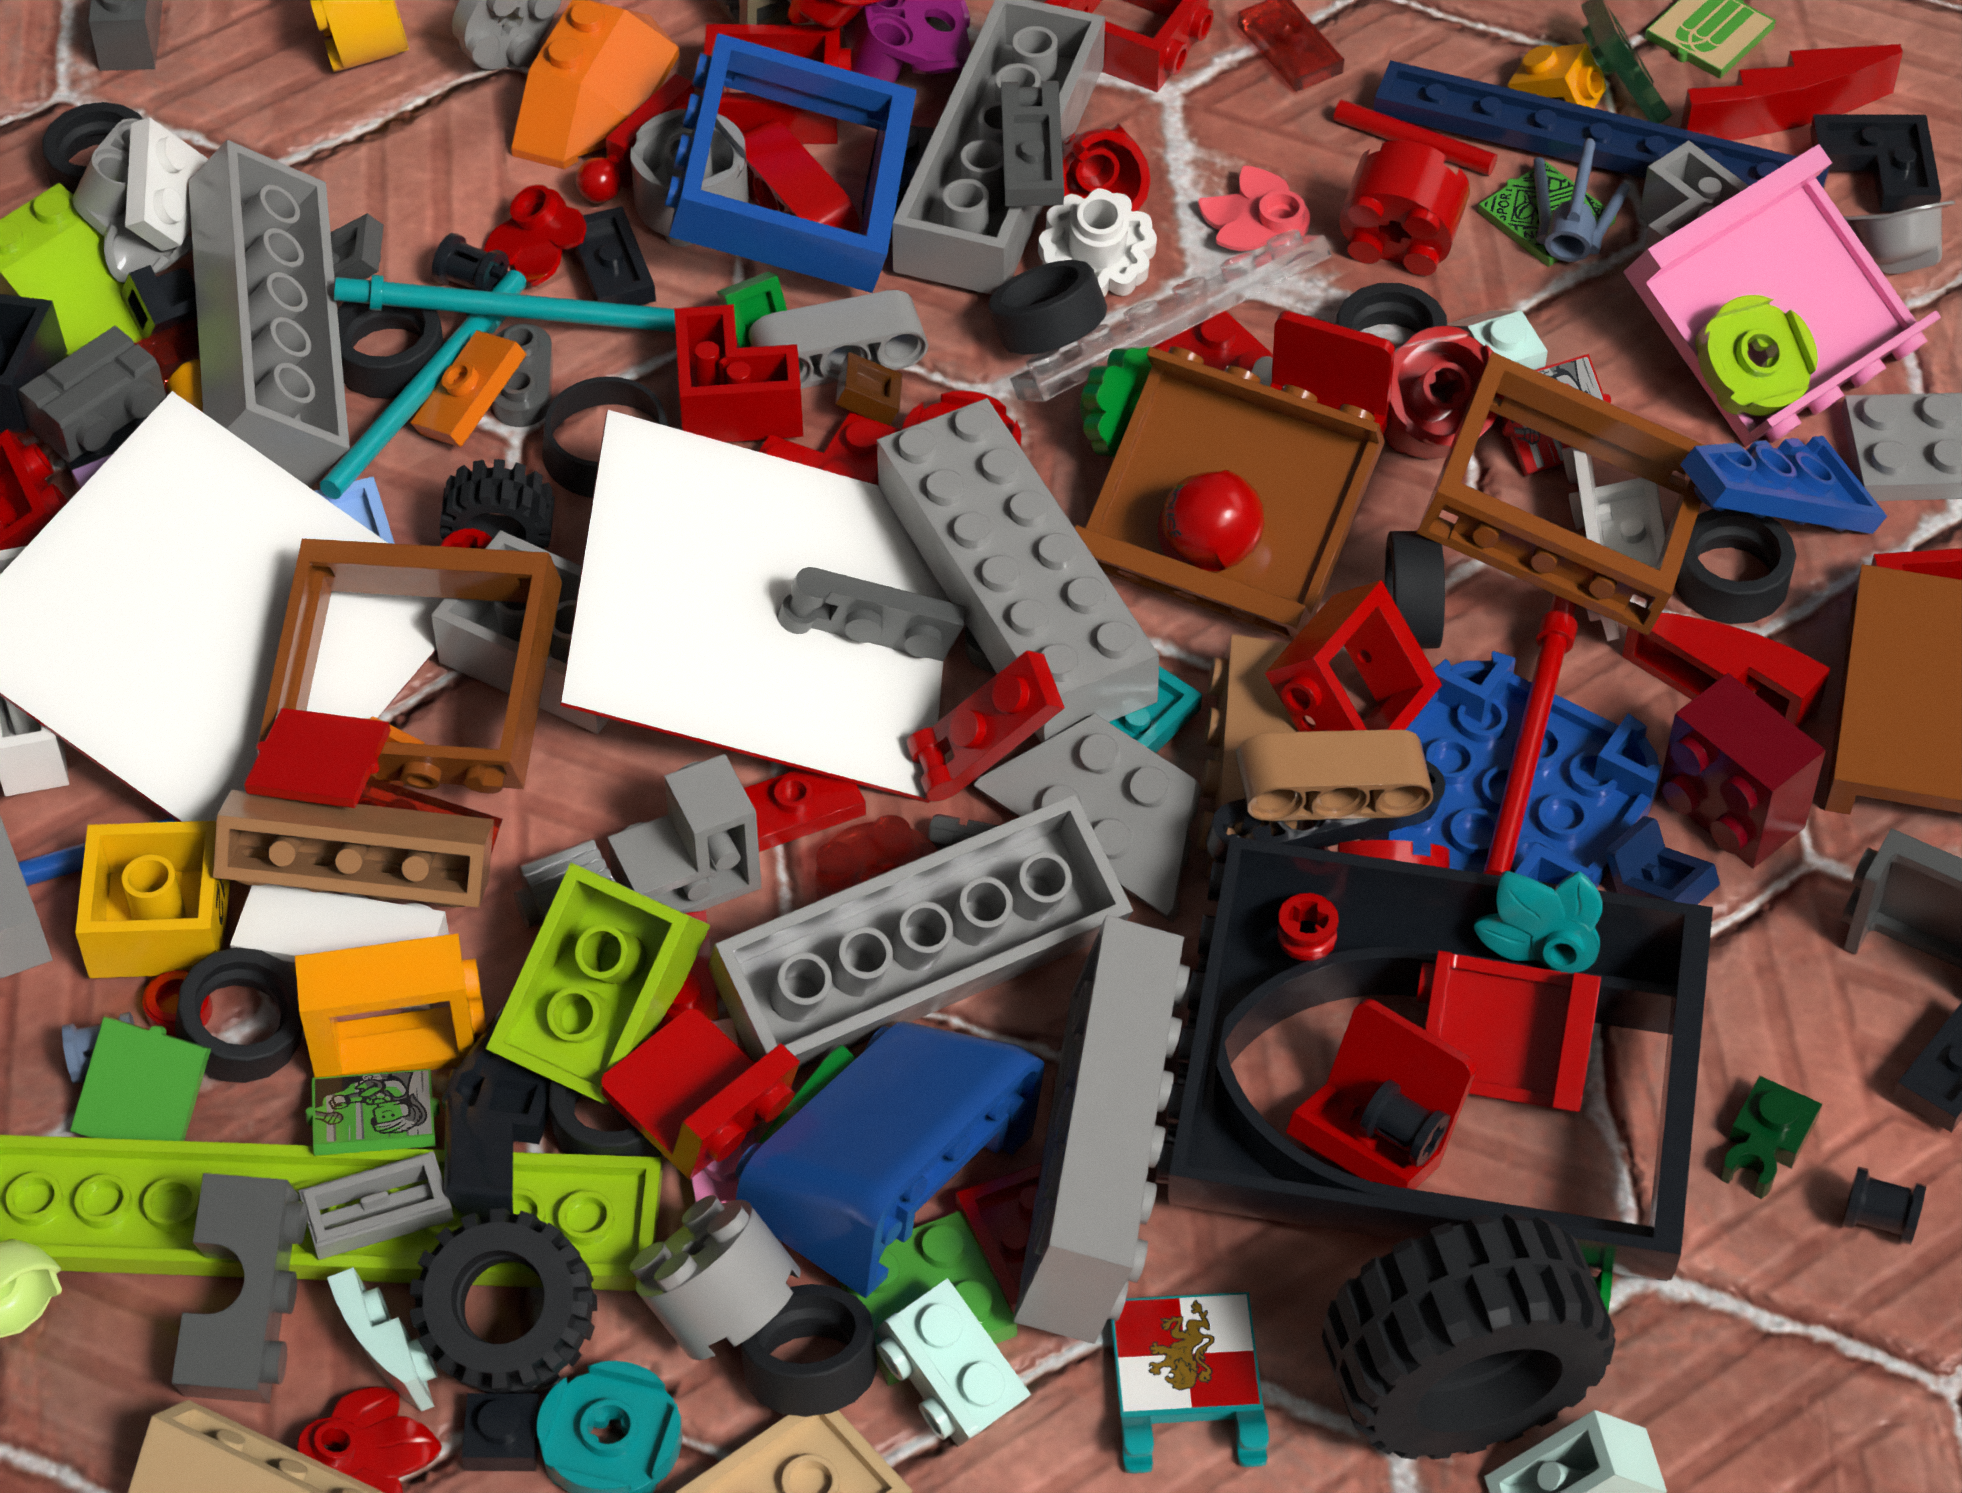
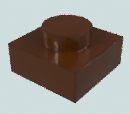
[835,352,902,425]

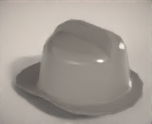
[1843,201,1955,274]

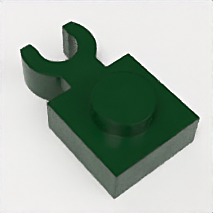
[1721,1076,1822,1199]

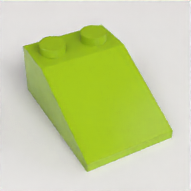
[0,183,144,359]
[486,863,710,1105]

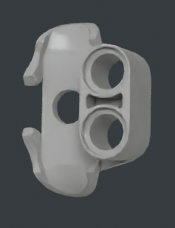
[72,118,193,283]

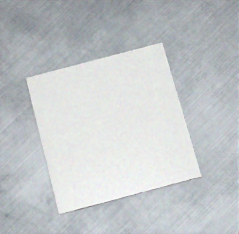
[0,391,444,822]
[560,410,949,803]

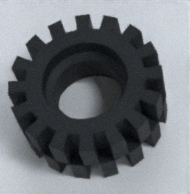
[440,459,555,549]

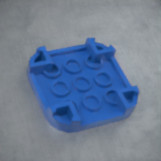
[1363,651,1662,888]

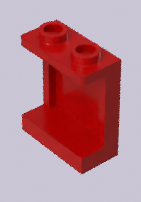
[1416,950,1601,1112]

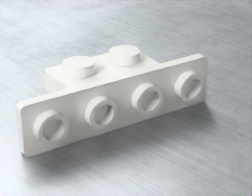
[1562,447,1666,641]

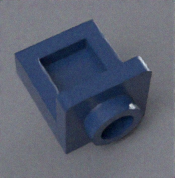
[1606,816,1720,905]

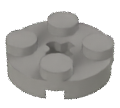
[452,0,561,69]

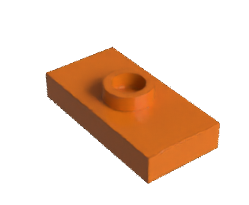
[410,330,527,448]

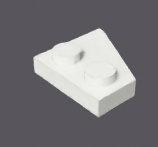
[125,117,208,251]

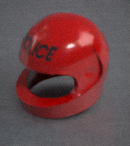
[1157,469,1265,573]

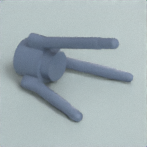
[1533,138,1630,262]

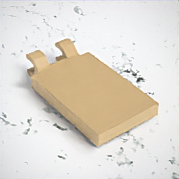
[675,1410,913,1493]

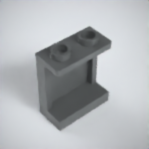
[1841,828,1962,969]

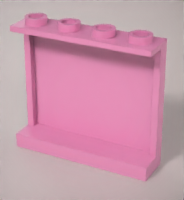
[1623,144,1941,447]

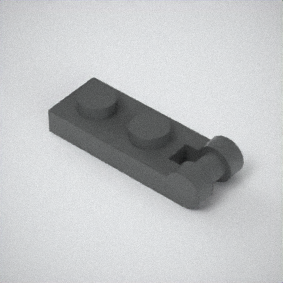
[1001,81,1064,206]
[777,567,965,661]

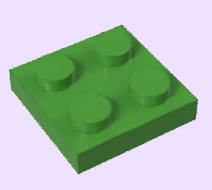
[837,1211,1018,1386]

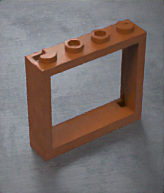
[1417,352,1704,635]
[258,538,562,794]

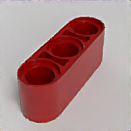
[742,119,859,233]

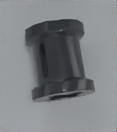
[432,233,509,292]
[1359,1079,1451,1167]
[1842,1166,1927,1245]

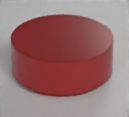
[142,970,213,1038]

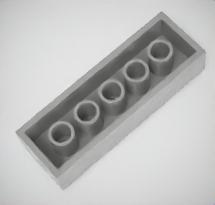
[892,0,1105,295]
[189,140,350,488]
[877,398,1159,743]
[707,794,1133,1070]
[1013,915,1190,1344]

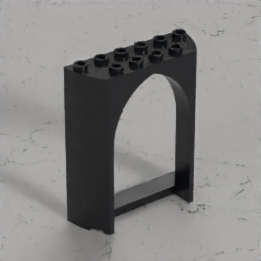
[1156,836,1713,1281]

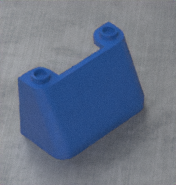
[735,1021,1044,1298]

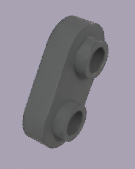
[491,324,553,427]

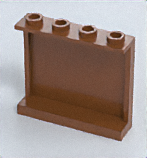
[1075,346,1385,640]
[1824,564,1962,815]

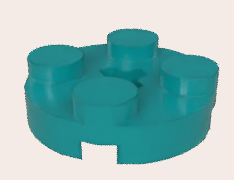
[537,1361,682,1493]

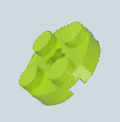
[1695,295,1818,416]

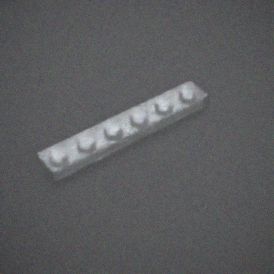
[1010,229,1332,402]

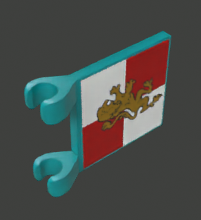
[1110,1292,1269,1473]

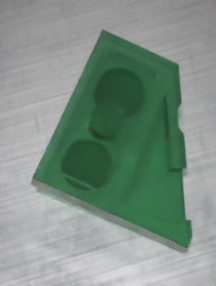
[1581,0,1673,124]

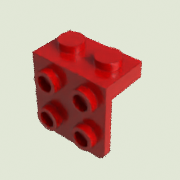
[1270,311,1395,435]
[1286,999,1477,1189]
[600,1009,800,1180]

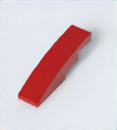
[1680,44,1903,140]

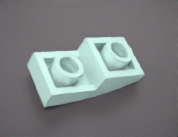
[327,1267,438,1412]

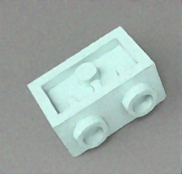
[876,1278,1031,1448]

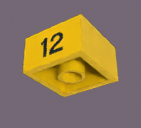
[75,820,230,978]

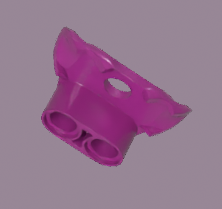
[843,0,971,83]

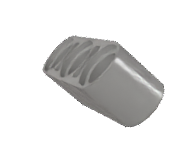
[748,290,928,389]

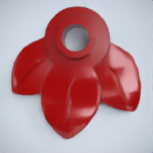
[484,184,586,287]
[296,1387,442,1493]

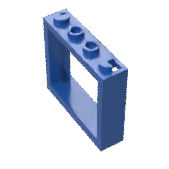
[664,33,917,293]

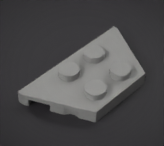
[974,714,1201,923]

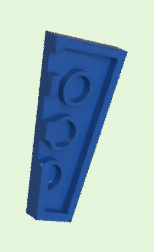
[1680,436,1887,534]

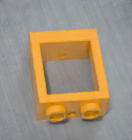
[295,933,487,1078]

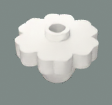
[1038,189,1157,297]

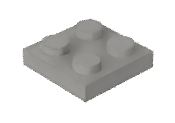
[1841,393,1962,501]

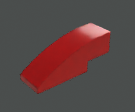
[1622,612,1830,729]

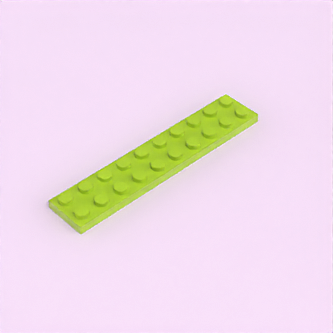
[0,1135,663,1291]

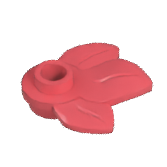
[1198,165,1310,251]

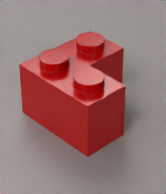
[674,304,804,442]

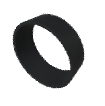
[542,376,669,498]

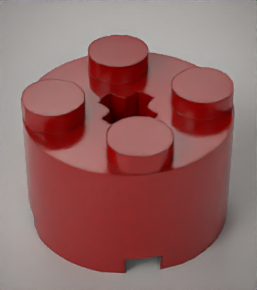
[1339,140,1470,276]
[1384,326,1504,459]

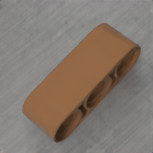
[1236,730,1433,821]

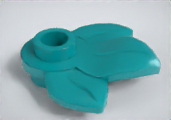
[1474,871,1603,974]

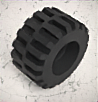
[409,1208,597,1394]

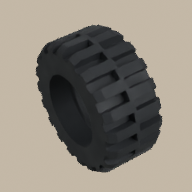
[1322,1213,1616,1460]

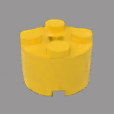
[310,0,409,72]

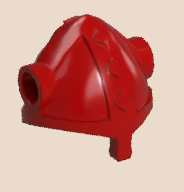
[1062,123,1151,212]

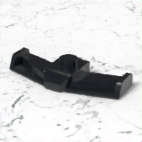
[442,997,552,1217]

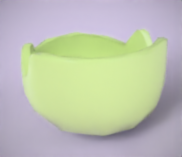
[0,1239,62,1338]

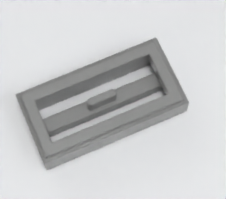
[299,1151,454,1260]

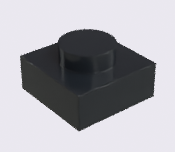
[462,1393,541,1471]

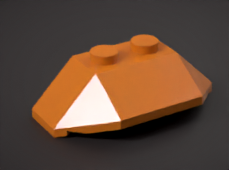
[511,0,679,169]

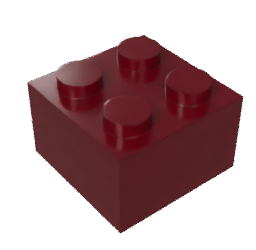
[1658,673,1826,869]

